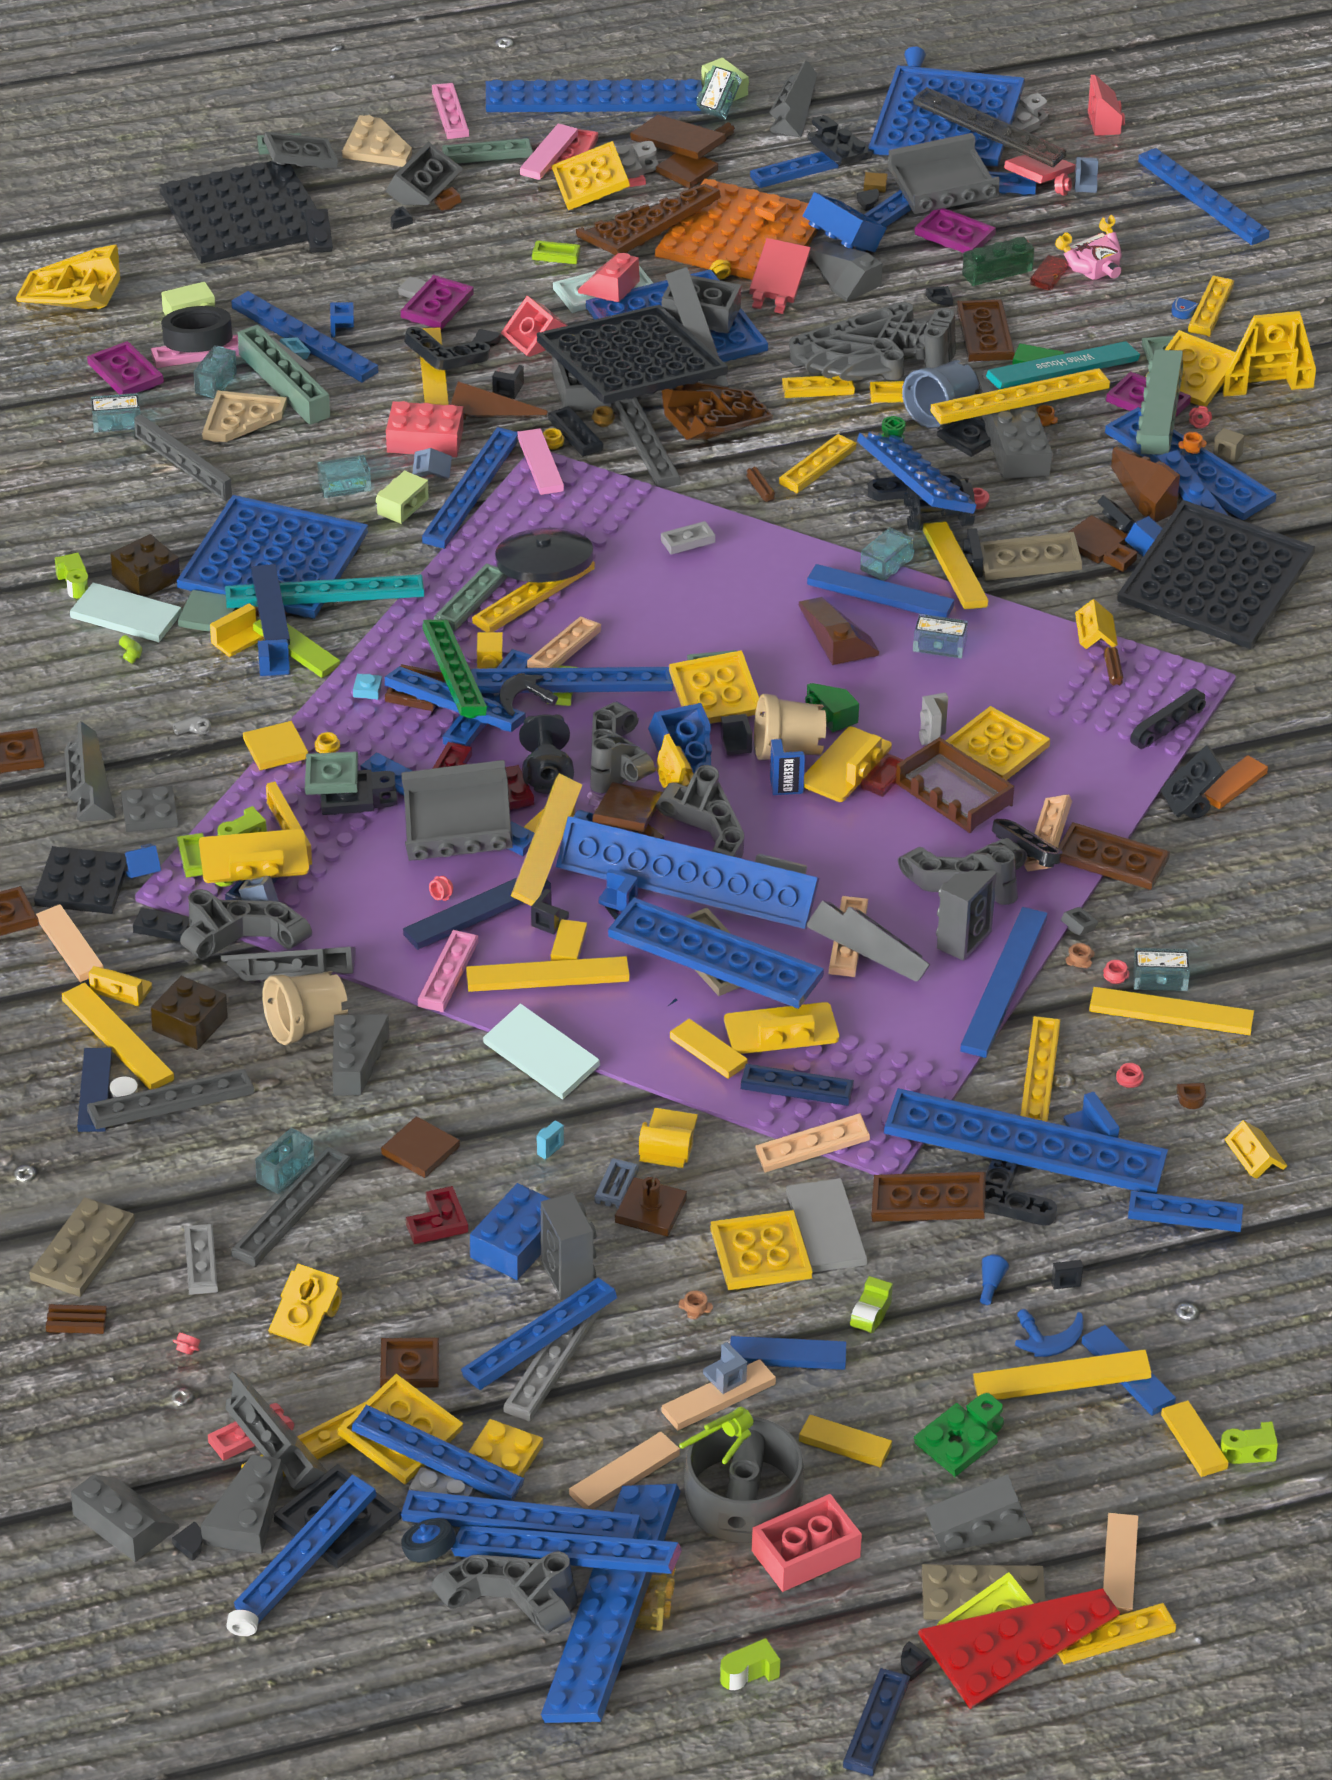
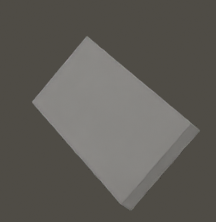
[786,1178,867,1273]

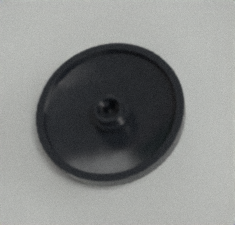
[495,528,593,582]

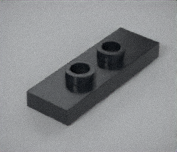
[548,406,603,457]

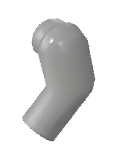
[173,716,211,735]

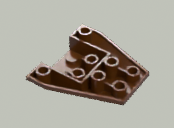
[661,382,773,440]

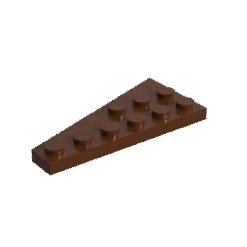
[575,183,721,255]

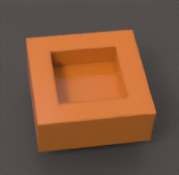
[755,197,786,221]

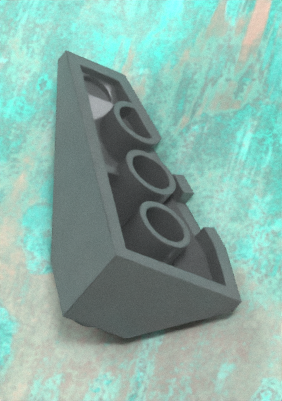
[809,241,883,302]

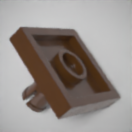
[615,1177,687,1237]

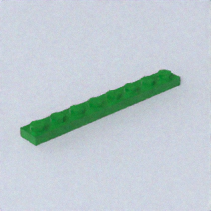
[422,620,487,718]

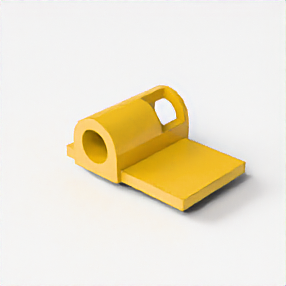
[656,734,694,788]
[639,1108,698,1168]
[268,1264,342,1347]

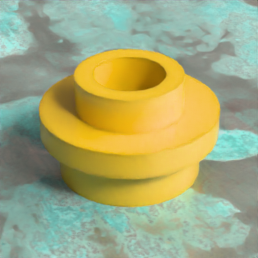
[710,259,731,280]
[543,428,564,450]
[315,732,340,753]

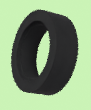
[161,306,233,352]

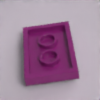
[915,208,996,256]
[401,275,474,330]
[87,341,164,396]
[1106,371,1191,417]

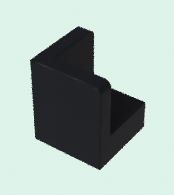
[492,365,524,399]
[721,714,752,755]
[531,889,569,935]

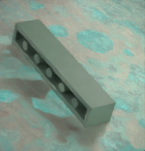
[238,324,330,425]
[1136,350,1183,455]

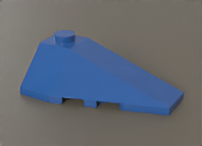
[648,703,712,774]

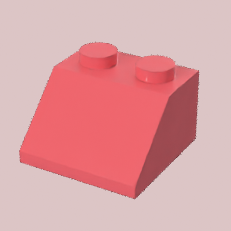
[1088,75,1125,136]
[578,253,640,302]
[501,296,568,357]

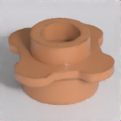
[1066,943,1095,968]
[679,1291,713,1319]

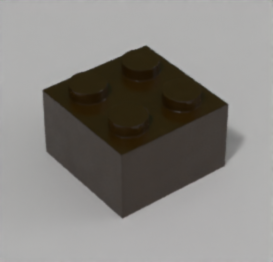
[110,534,180,597]
[151,975,228,1050]

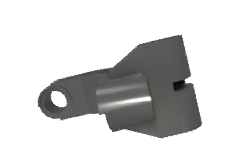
[590,702,656,793]
[656,765,744,858]
[898,838,1027,905]
[180,889,312,960]
[432,1551,578,1634]

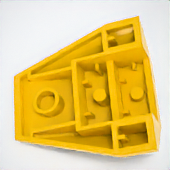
[16,244,120,309]
[1223,311,1316,397]

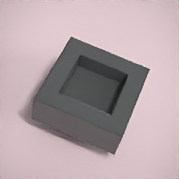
[1061,907,1098,936]

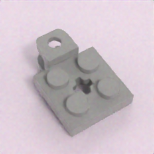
[1005,93,1048,145]
[616,141,659,179]

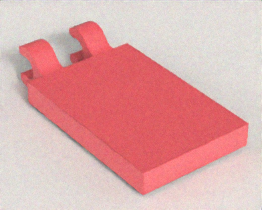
[749,238,811,314]

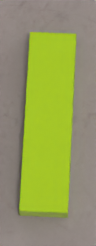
[253,619,340,678]

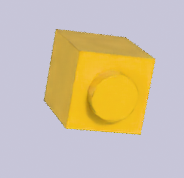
[477,632,503,669]

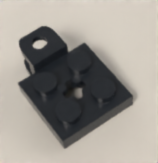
[807,115,873,166]
[321,769,397,815]

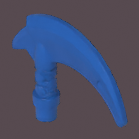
[1015,1309,1083,1357]

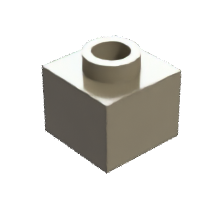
[1213,428,1245,464]

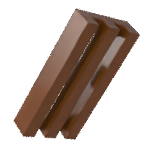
[46,1304,107,1334]

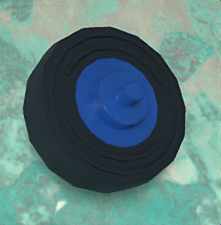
[401,1518,455,1562]

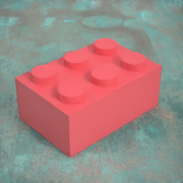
[386,401,463,458]
[752,1494,862,1592]

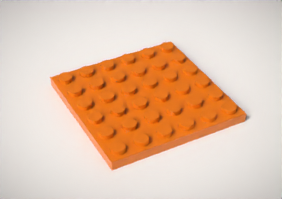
[655,179,819,280]

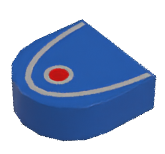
[1171,297,1198,319]

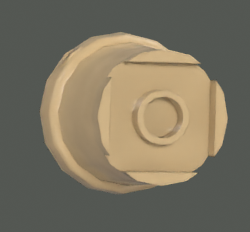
[754,694,826,760]
[263,971,348,1045]

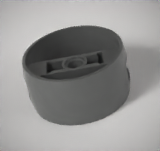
[684,1417,804,1543]

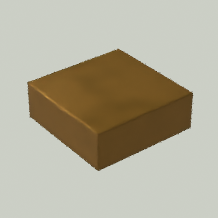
[863,172,887,193]

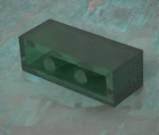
[962,236,1034,286]

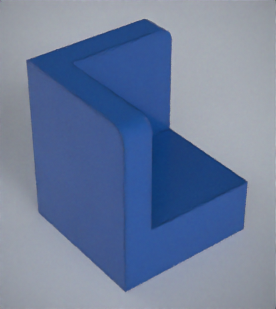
[330,302,354,338]
[1125,516,1163,556]
[258,639,290,676]
[125,843,161,878]
[598,869,638,911]

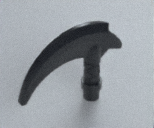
[500,673,558,716]

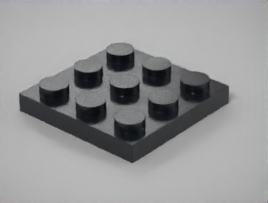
[34,846,128,914]
[274,1464,402,1569]

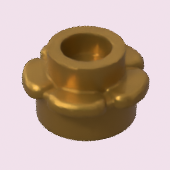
[592,406,615,427]

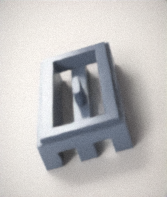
[595,1158,639,1209]

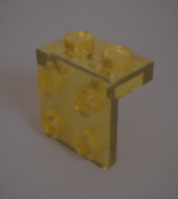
[634,1565,676,1631]

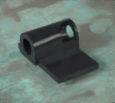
[1160,745,1225,818]

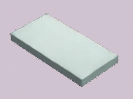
[553,266,653,313]
[70,583,181,643]
[483,1003,600,1100]

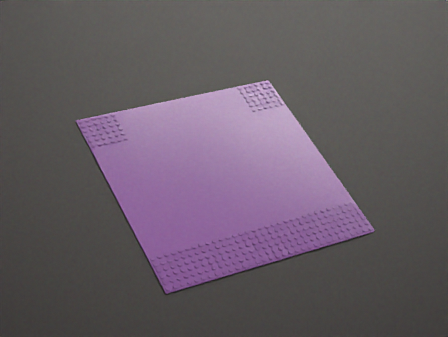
[135,452,1236,1175]

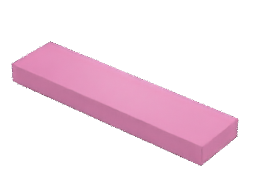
[432,83,469,139]
[520,123,578,180]
[151,335,239,368]
[518,428,564,495]
[418,930,478,1012]

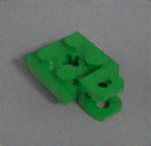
[914,1393,1004,1477]

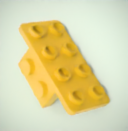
[804,726,892,802]
[199,829,309,883]
[724,1002,839,1054]

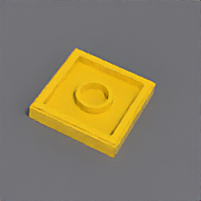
[243,721,308,770]

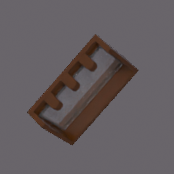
[896,737,1014,833]

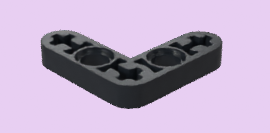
[404,327,490,370]
[985,1159,1057,1226]

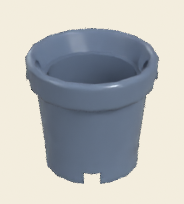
[902,360,979,429]

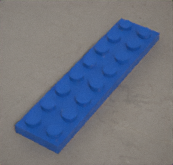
[1105,407,1277,520]
[857,431,977,514]
[608,898,824,1009]

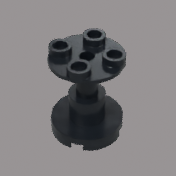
[903,478,975,531]
[519,714,574,794]

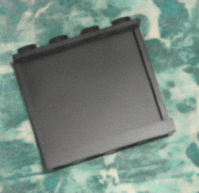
[888,133,999,214]
[401,760,513,861]

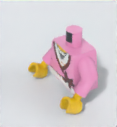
[1055,215,1122,280]

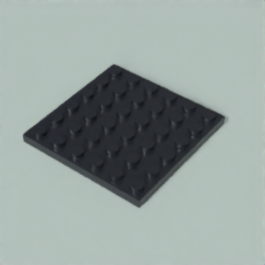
[159,161,317,264]
[537,305,728,404]
[1117,500,1315,650]

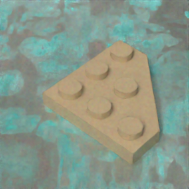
[342,115,412,167]
[202,390,287,442]

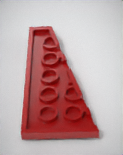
[918,1588,1120,1709]

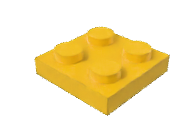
[469,1419,543,1477]

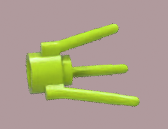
[679,1407,753,1464]

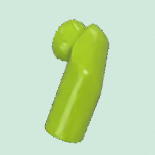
[119,635,142,664]

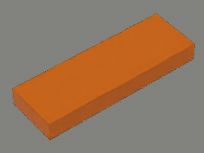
[1204,755,1268,810]

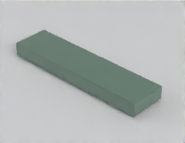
[442,138,532,163]
[434,563,507,631]

